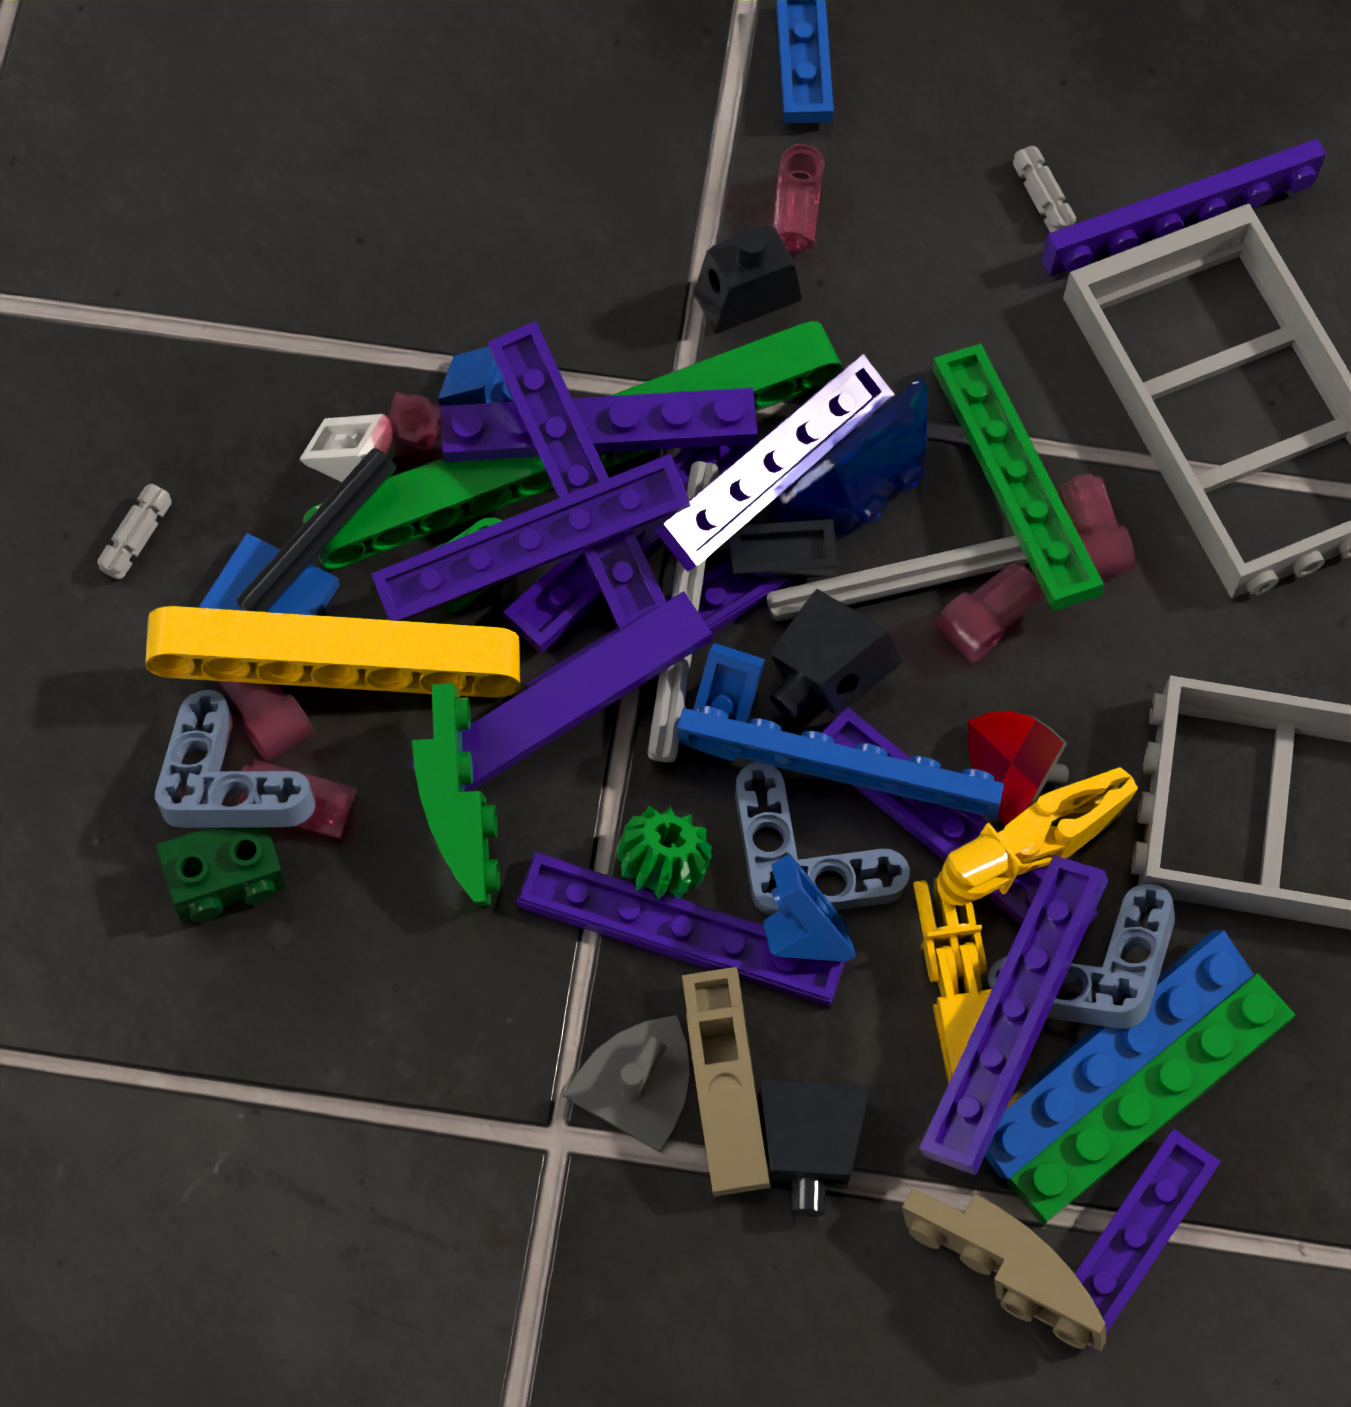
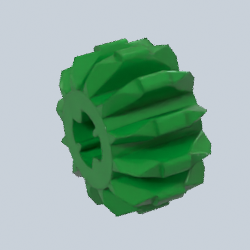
[617,806,712,900]

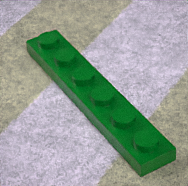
[933,344,1104,611]
[1006,973,1296,1226]

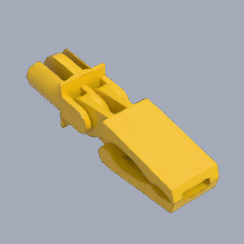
[937,767,1138,906]
[913,878,992,1084]

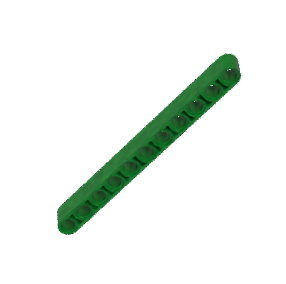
[303,322,843,569]

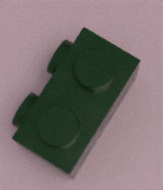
[156,827,287,922]

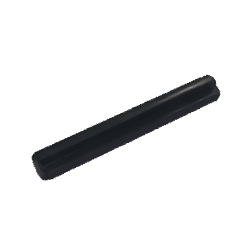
[237,448,396,612]

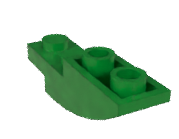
[412,683,500,907]

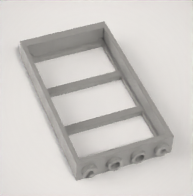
[1063,204,1351,599]
[1131,675,1351,930]

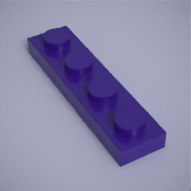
[1075,1129,1221,1350]

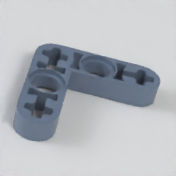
[155,690,315,828]
[735,762,910,917]
[988,883,1175,1028]

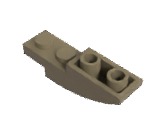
[682,967,771,1197]
[902,1188,1106,1351]

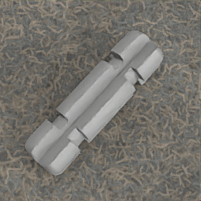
[1013,146,1076,233]
[97,484,171,579]

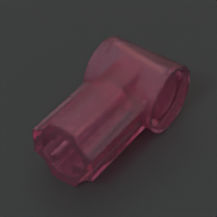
[772,144,825,253]
[388,391,441,452]
[1057,473,1135,578]
[934,562,1043,663]
[218,681,315,763]

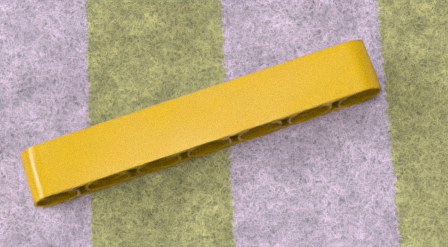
[145,606,520,698]

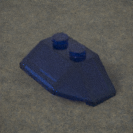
[769,375,927,534]

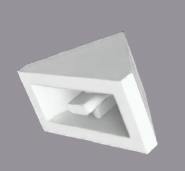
[299,414,395,482]

